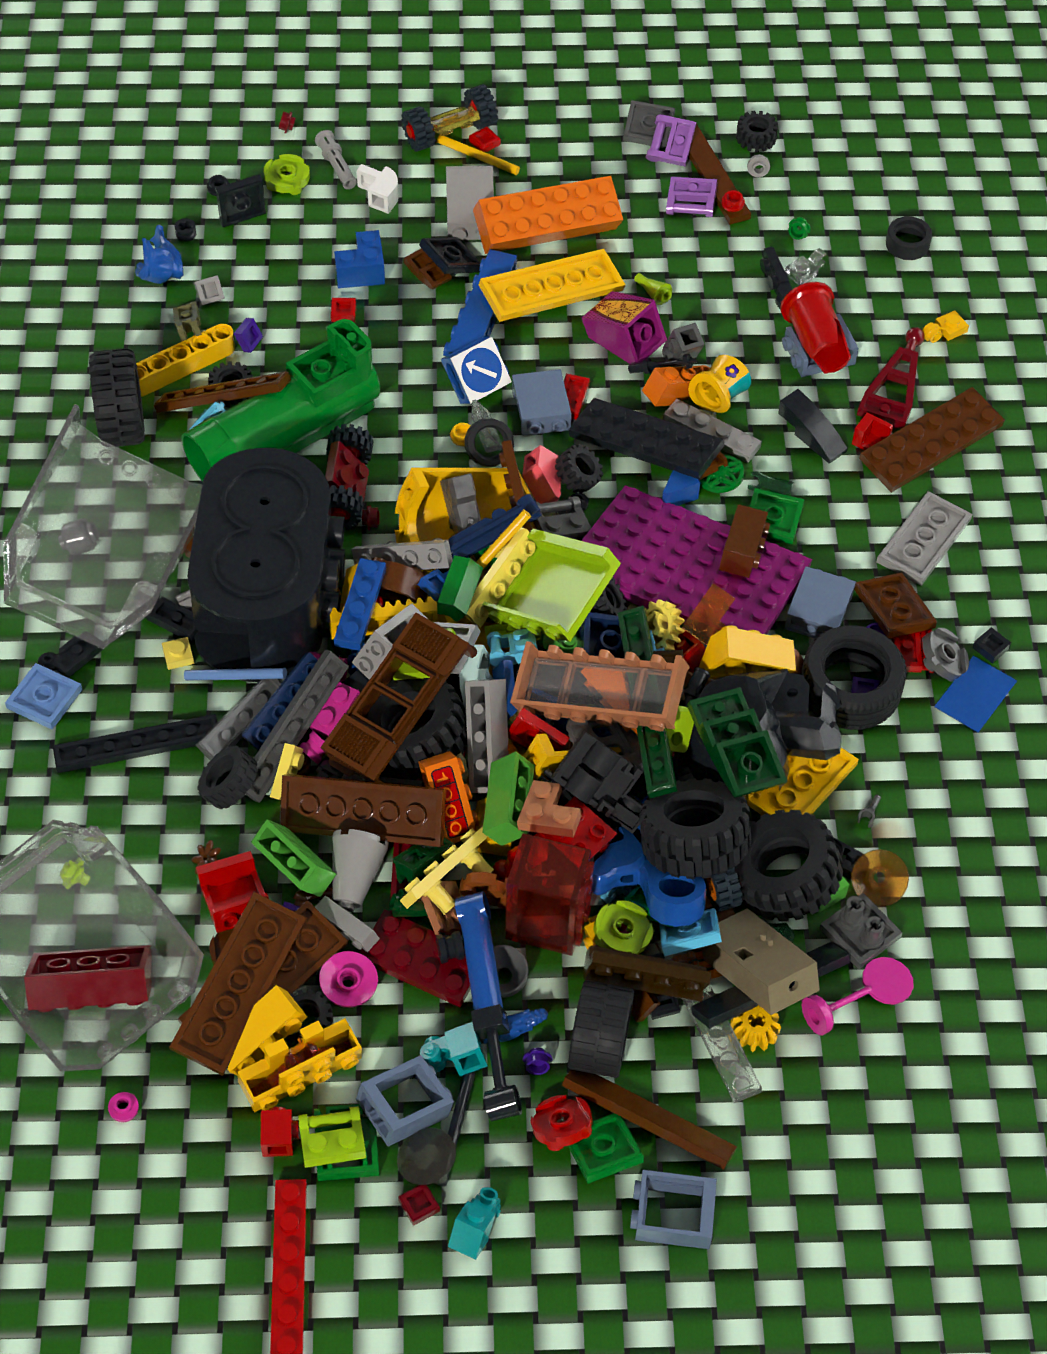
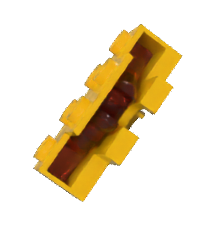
[237,1018,362,1113]

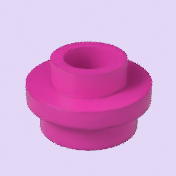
[108,1092,139,1122]

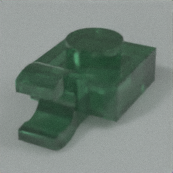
[748,471,795,495]

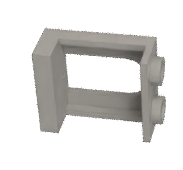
[352,603,428,680]

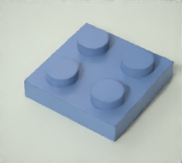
[5,663,82,730]

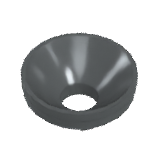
[494,945,529,998]

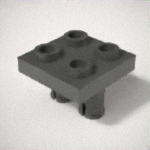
[820,893,902,970]

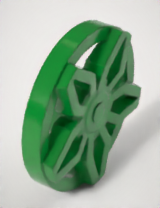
[699,455,744,493]

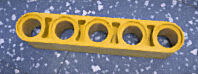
[136,324,235,397]

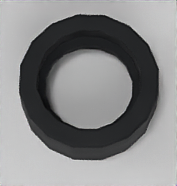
[886,216,932,260]
[464,419,514,466]

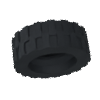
[197,746,258,809]

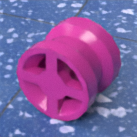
[298,731,325,765]

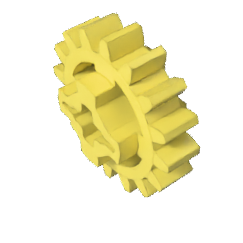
[645,599,685,650]

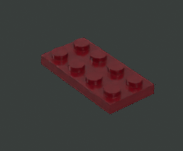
[358,909,471,1008]

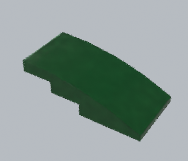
[687,687,788,798]

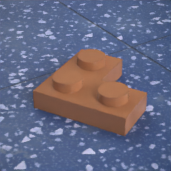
[517,780,581,838]

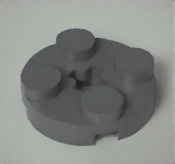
[922,628,969,681]

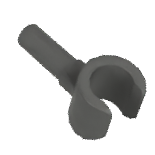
[857,795,881,828]

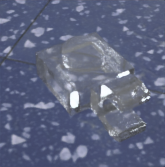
[785,248,826,286]

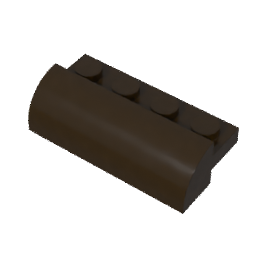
[584,946,711,1002]

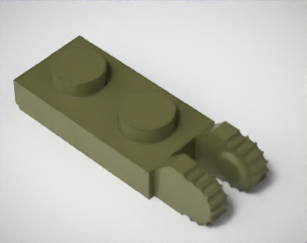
[173,301,202,341]

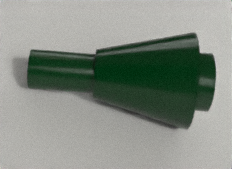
[389,889,428,917]

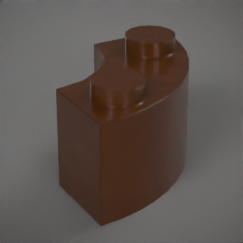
[372,557,427,605]

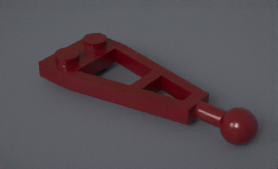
[857,327,925,429]

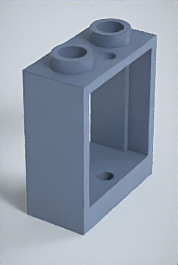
[356,1055,454,1146]
[630,1170,717,1249]

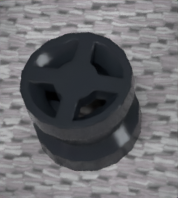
[435,930,465,964]

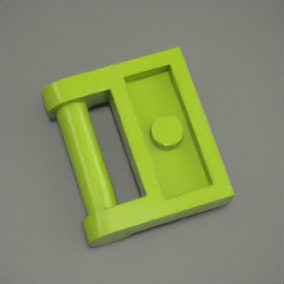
[298,1106,366,1168]

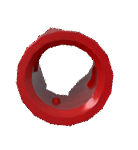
[780,282,851,374]

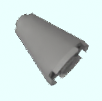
[332,829,388,912]

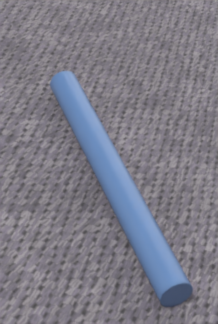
[184,668,287,681]

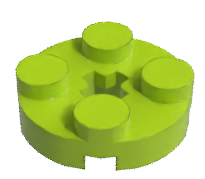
[263,154,310,195]
[593,900,653,954]

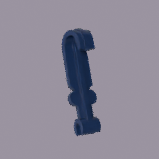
[448,494,541,560]

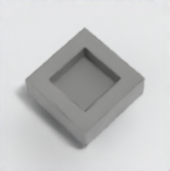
[193,275,225,305]

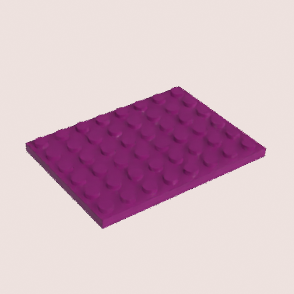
[582,485,812,635]

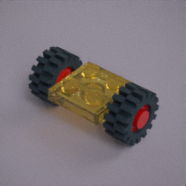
[401,84,498,152]

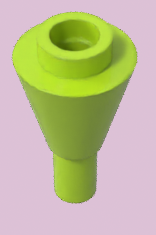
[634,273,672,305]

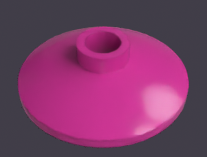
[319,951,378,1008]

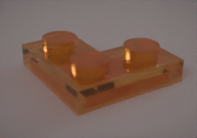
[682,583,736,645]

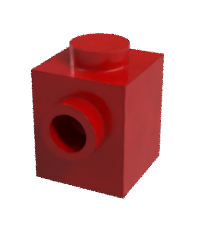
[261,1107,299,1157]

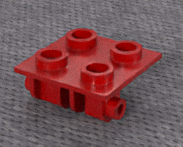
[539,796,617,870]

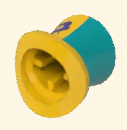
[688,355,751,413]

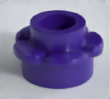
[523,1048,552,1075]

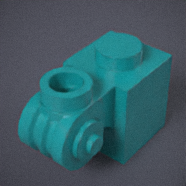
[420,1022,488,1076]
[448,1187,501,1260]

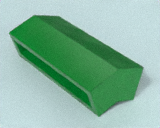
[437,555,483,622]

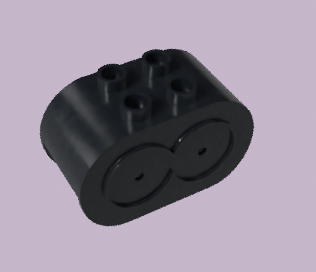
[187,448,345,682]

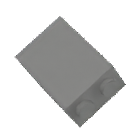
[446,166,494,240]

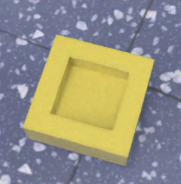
[162,637,194,670]

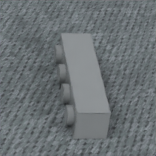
[315,896,380,952]

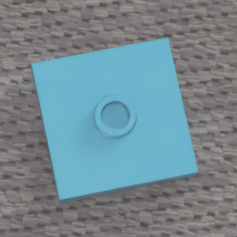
[659,908,722,956]

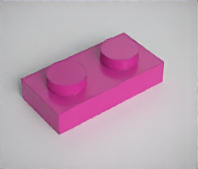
[310,682,360,737]

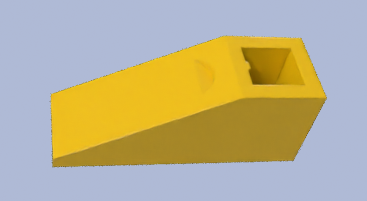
[227,985,308,1076]

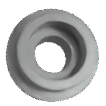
[747,154,770,177]

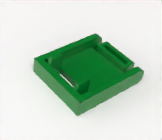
[314,1104,379,1181]

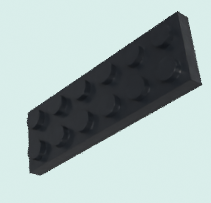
[568,398,724,479]

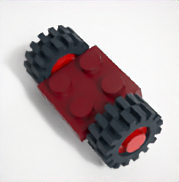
[325,424,374,530]

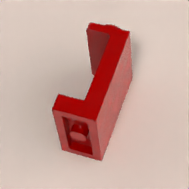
[196,851,269,933]

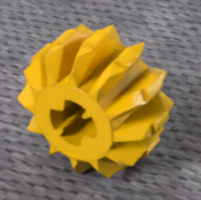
[730,1006,781,1053]

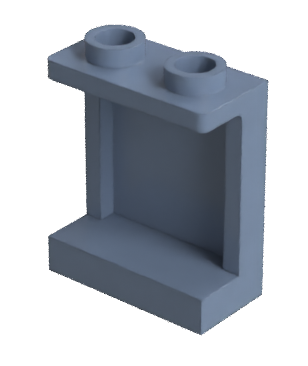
[782,314,858,377]
[512,369,571,436]
[784,566,856,638]

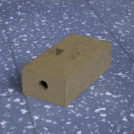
[702,908,820,1015]

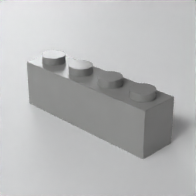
[465,679,509,793]

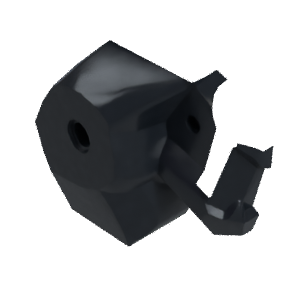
[684,669,842,791]

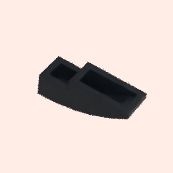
[778,389,848,464]

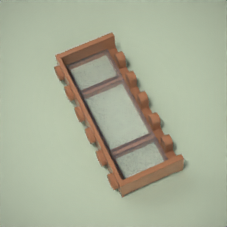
[510,641,689,731]

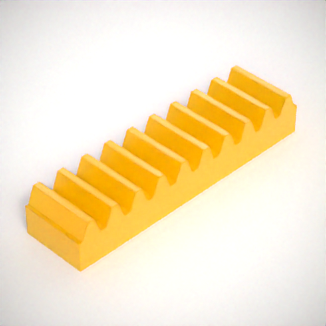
[329,596,438,640]

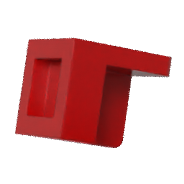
[852,412,893,450]

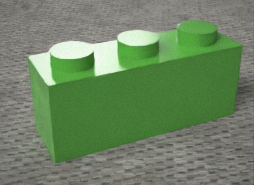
[482,752,535,846]
[251,819,337,897]

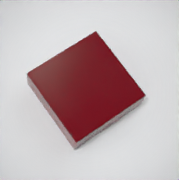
[398,1182,440,1226]

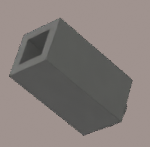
[662,322,705,367]

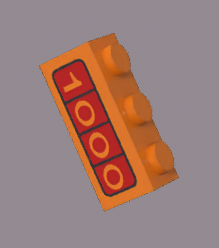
[418,751,479,844]

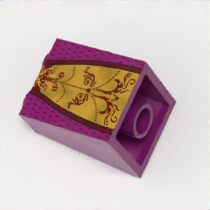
[582,291,667,364]

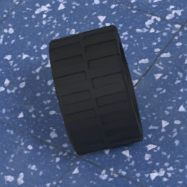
[568,980,634,1078]

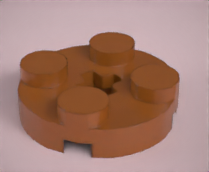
[459,872,518,909]

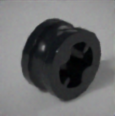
[174,218,197,242]

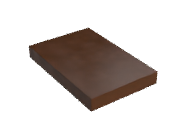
[854,573,937,639]

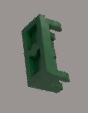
[393,838,456,884]

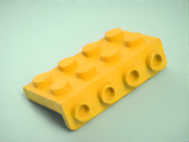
[745,747,859,815]

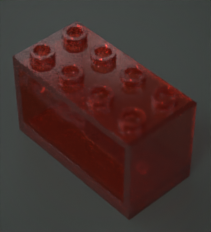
[506,833,595,956]

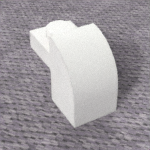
[357,164,398,214]

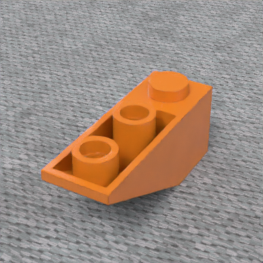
[642,365,710,407]

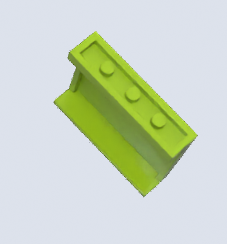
[482,529,621,642]

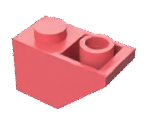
[522,445,562,504]

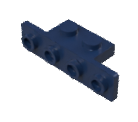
[242,652,318,751]

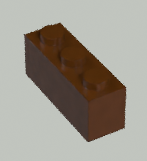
[719,504,770,578]

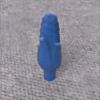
[482,1008,548,1044]

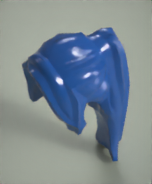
[135,224,184,284]

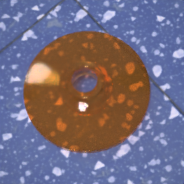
[851,850,909,907]

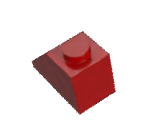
[674,628,706,673]

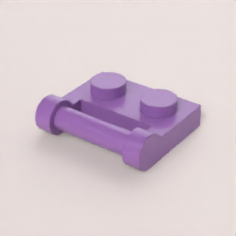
[646,114,696,167]
[666,177,717,217]

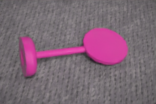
[801,957,914,1035]

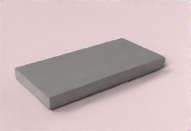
[876,491,973,586]

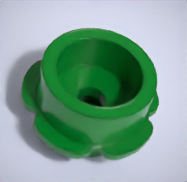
[788,217,811,240]

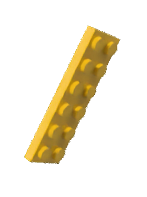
[478,249,625,322]

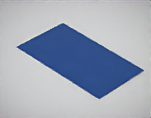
[934,656,1017,733]

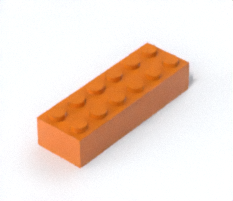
[473,176,624,254]

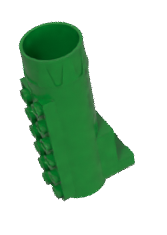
[181,319,380,482]

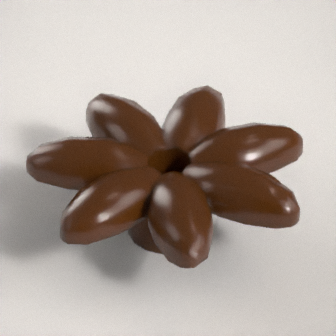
[192,840,221,874]

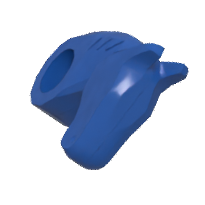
[585,826,706,927]

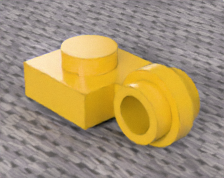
[922,310,969,343]

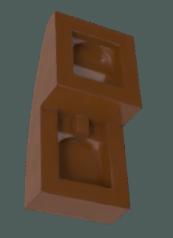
[403,248,452,290]

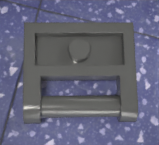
[533,496,591,539]

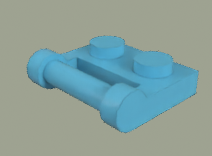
[487,629,537,667]

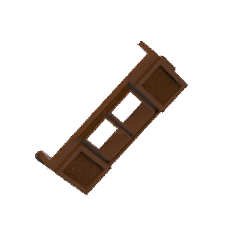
[320,612,477,783]

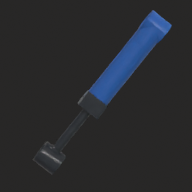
[455,891,522,1121]

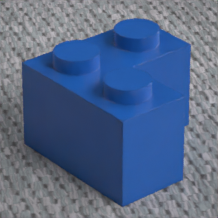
[334,230,385,289]

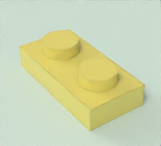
[270,743,304,800]

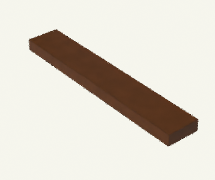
[688,124,751,225]
[154,371,291,413]
[562,1069,737,1169]

